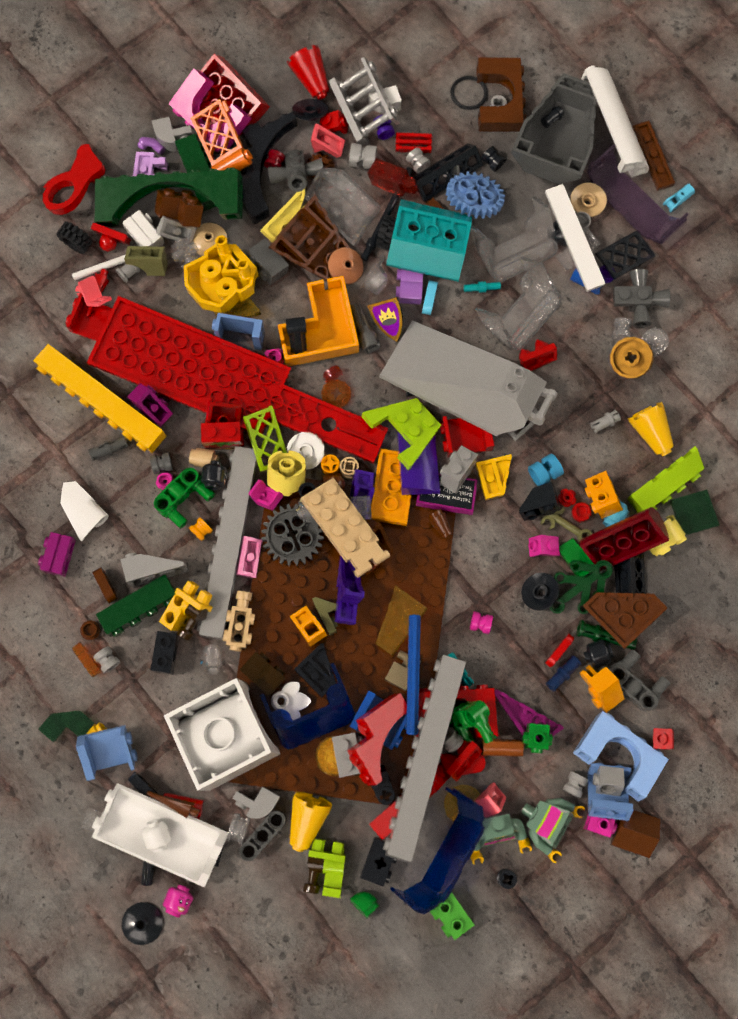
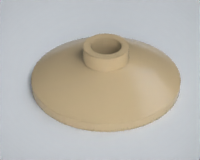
[570,183,607,217]
[191,223,228,256]

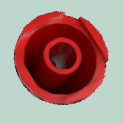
[287,45,329,100]

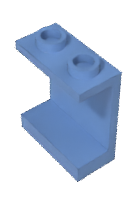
[212,313,265,351]
[76,725,138,781]
[587,763,633,821]

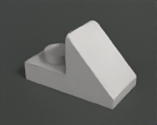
[156,216,197,245]

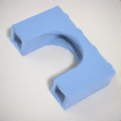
[573,711,669,802]

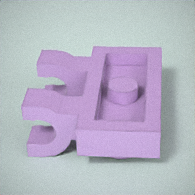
[133,152,169,176]

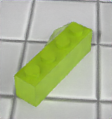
[627,446,704,513]

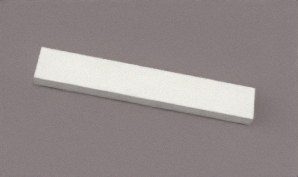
[545,184,605,292]

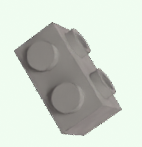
[440,445,478,493]

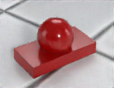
[91,223,131,252]

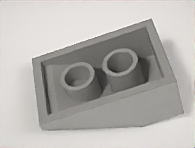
[120,553,189,588]

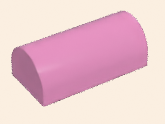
[236,536,262,578]

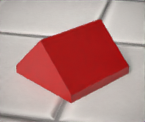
[205,400,242,423]

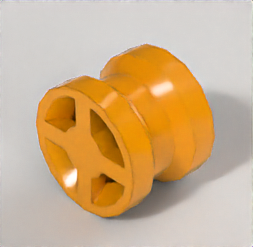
[321,455,340,475]
[189,517,213,541]

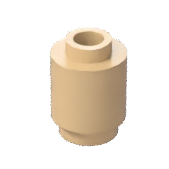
[189,448,218,468]

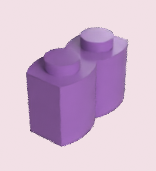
[396,269,423,304]

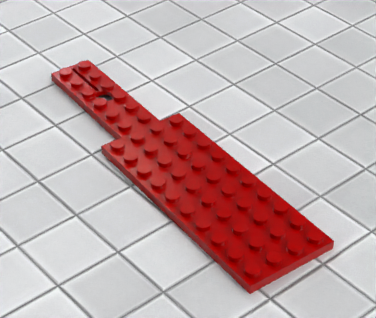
[87,296,388,464]

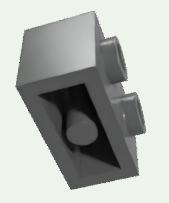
[247,238,289,285]

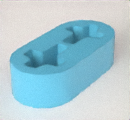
[422,280,438,315]

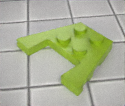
[361,398,441,470]

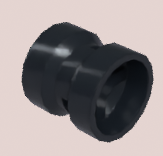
[481,146,506,172]

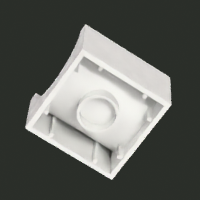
[164,678,280,791]

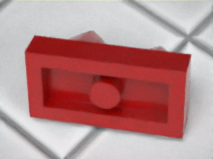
[519,339,557,371]
[440,741,483,782]

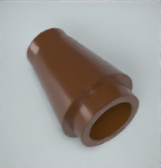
[428,508,452,538]

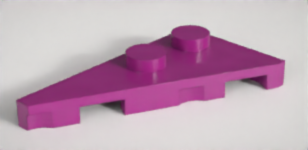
[495,689,564,742]

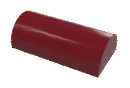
[580,507,669,571]

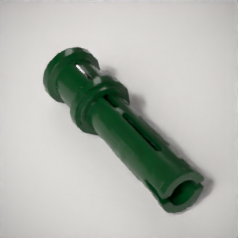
[576,620,637,650]

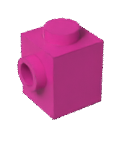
[583,815,617,837]

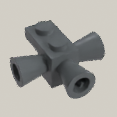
[268,150,325,192]
[613,269,670,328]

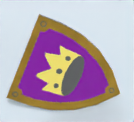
[368,297,403,342]

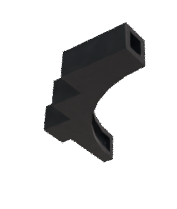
[242,112,297,225]

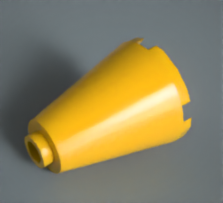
[628,401,674,456]
[289,792,332,852]

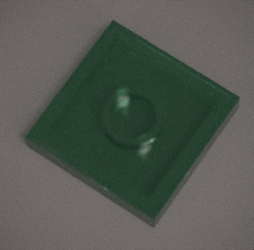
[670,490,720,536]

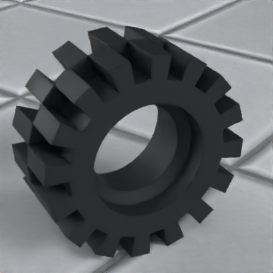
[376,215,396,251]
[56,221,93,254]

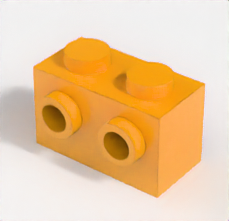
[584,471,623,519]

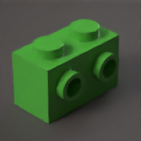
[429,889,474,940]

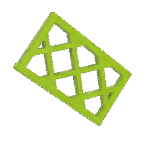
[243,405,287,471]

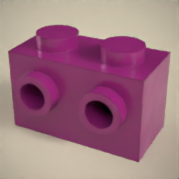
[127,383,173,427]

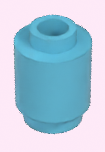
[603,501,629,527]

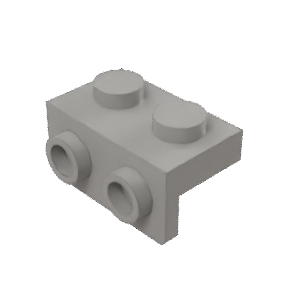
[332,732,363,778]

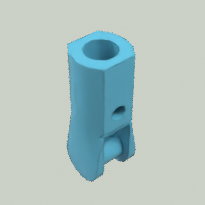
[663,184,695,213]

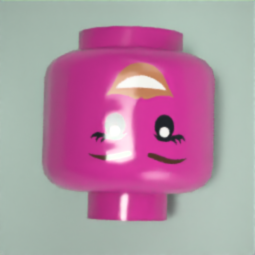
[163,884,193,918]

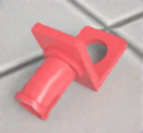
[75,276,112,307]

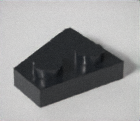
[294,643,336,698]

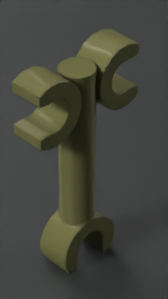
[540,506,592,542]

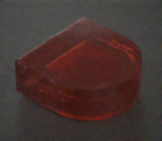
[323,365,342,384]

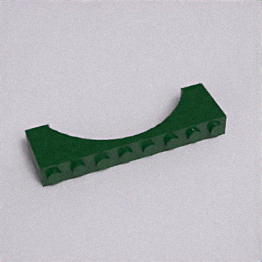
[95,167,243,227]

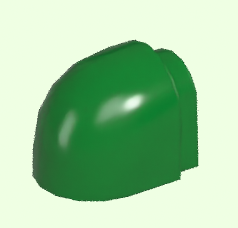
[349,891,380,919]

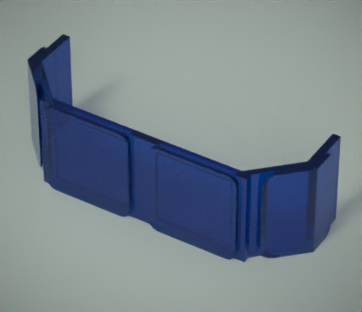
[390,787,485,914]

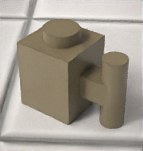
[384,650,421,691]

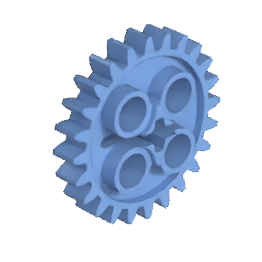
[446,171,505,219]

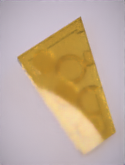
[376,585,427,656]

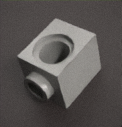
[593,766,625,796]

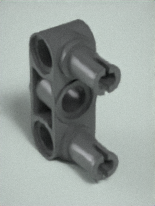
[609,649,671,711]

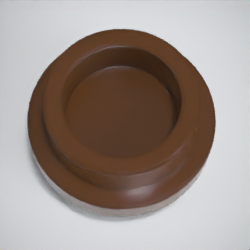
[80,620,100,640]

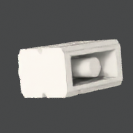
[123,210,164,246]

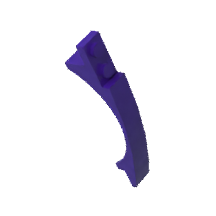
[335,469,375,625]

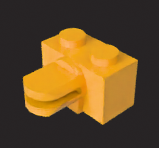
[580,665,624,713]

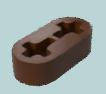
[92,567,118,604]

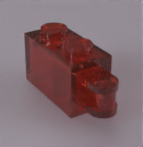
[367,158,418,197]

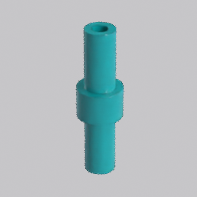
[463,281,501,293]

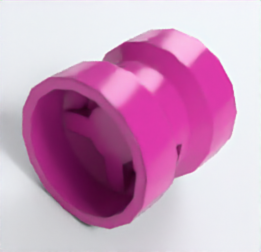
[470,611,493,635]

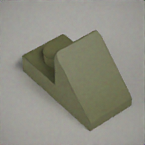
[312,597,338,636]

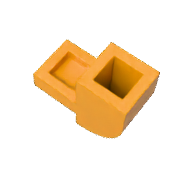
[290,606,327,647]

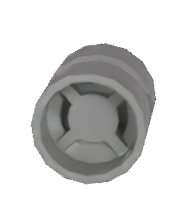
[349,143,377,170]

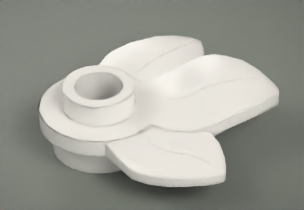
[271,682,311,722]

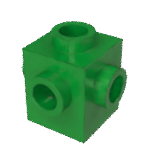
[522,723,552,754]

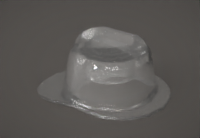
[358,253,388,295]

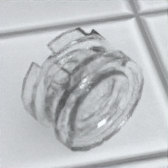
[641,328,669,357]
[226,813,251,845]

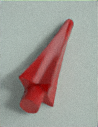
[86,269,109,317]

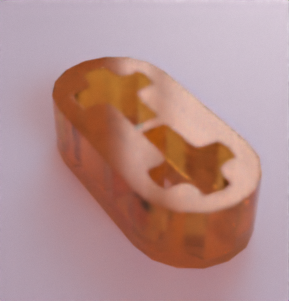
[72,642,102,677]

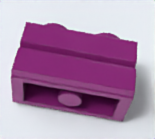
[38,532,76,577]

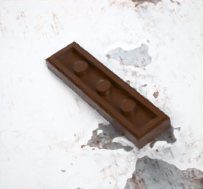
[632,121,675,191]

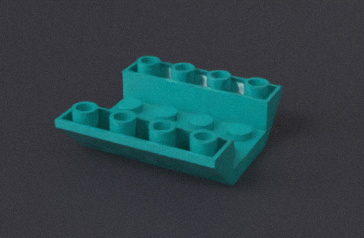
[386,199,472,282]

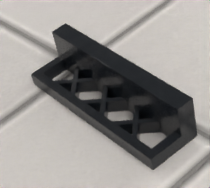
[409,143,483,202]
[615,552,646,593]

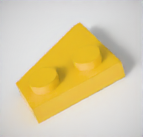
[475,454,512,500]

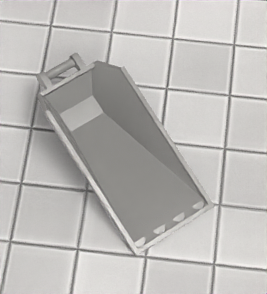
[379,320,558,437]

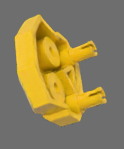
[184,235,259,313]

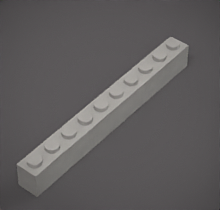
[197,446,257,640]
[383,655,466,863]

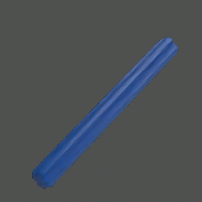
[406,614,421,735]

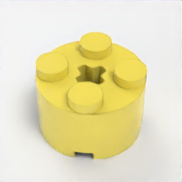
[267,450,306,496]
[650,514,687,556]

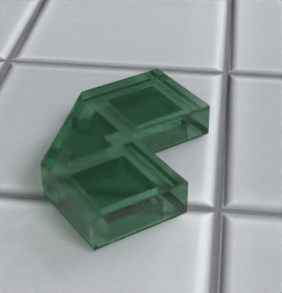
[38,711,96,742]

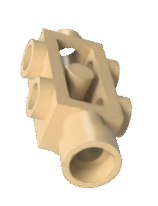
[223,591,255,652]

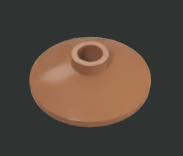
[328,247,364,284]

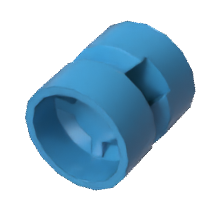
[528,453,564,486]

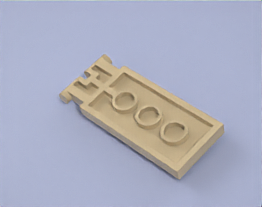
[301,478,390,578]

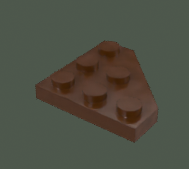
[583,592,668,649]

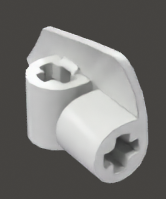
[61,481,109,541]

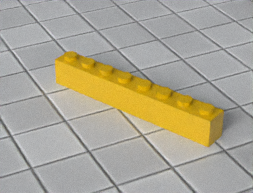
[33,344,167,453]

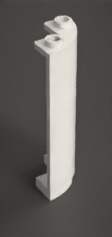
[581,66,649,177]
[92,783,228,887]

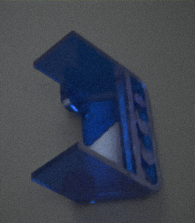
[260,663,355,749]

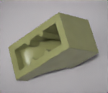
[124,246,168,276]

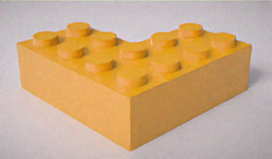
[278,276,359,367]

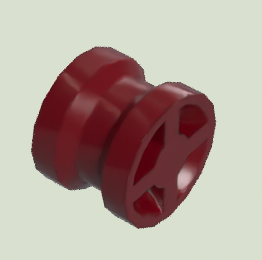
[264,149,286,169]

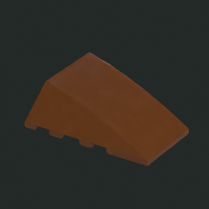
[268,195,350,282]

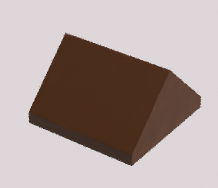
[610,810,660,858]

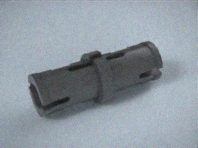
[88,436,128,461]

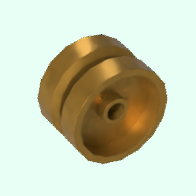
[610,337,654,378]

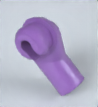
[137,137,165,155]

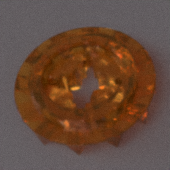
[321,379,351,408]

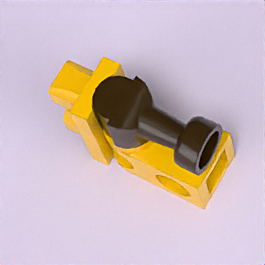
[159,581,213,641]

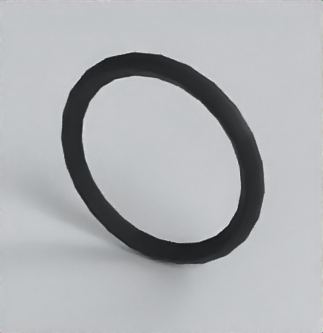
[450,76,488,110]

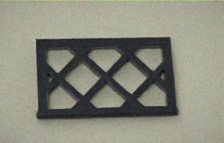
[595,231,656,280]

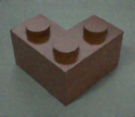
[155,189,204,227]

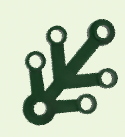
[550,560,613,614]

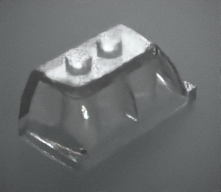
[304,168,380,246]

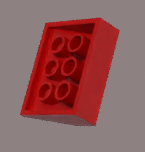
[200,53,270,136]

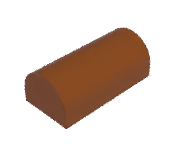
[482,739,524,757]

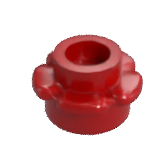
[558,489,577,507]

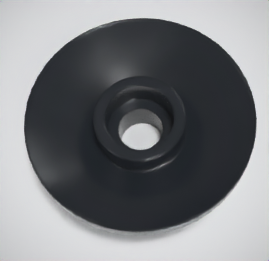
[292,99,328,121]
[521,573,559,611]
[122,902,163,945]

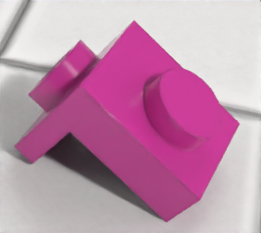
[248,479,283,511]
[528,535,560,557]

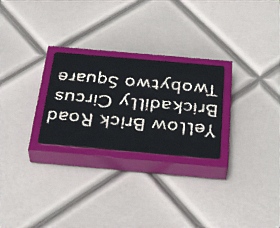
[416,473,478,515]

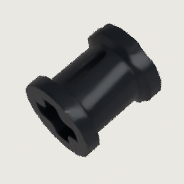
[497,869,517,889]

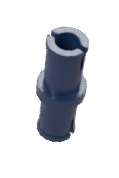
[546,656,581,692]

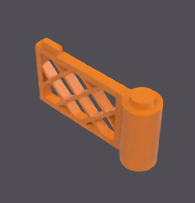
[190,99,253,172]

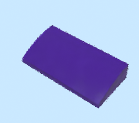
[397,431,440,495]

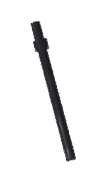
[361,167,413,261]

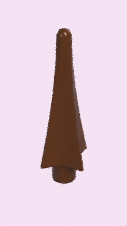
[147,791,200,819]

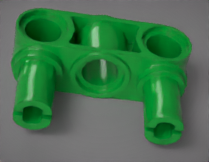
[154,468,215,529]
[448,700,496,744]

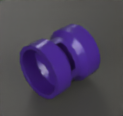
[373,114,395,140]

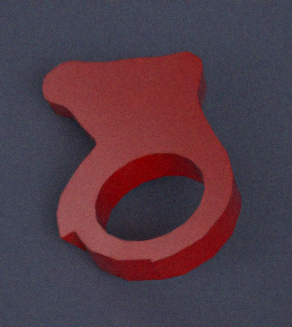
[43,144,106,215]

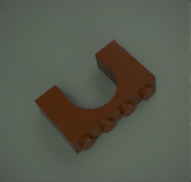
[476,57,526,132]

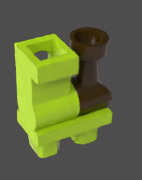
[303,838,346,898]

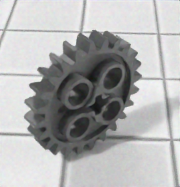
[261,504,324,567]

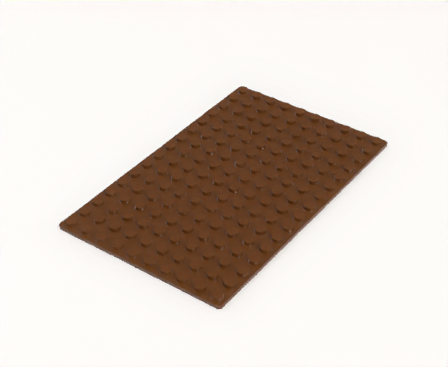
[228,478,456,804]

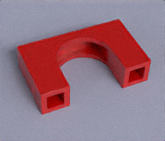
[416,685,499,738]

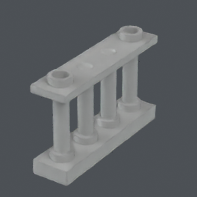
[329,57,399,146]

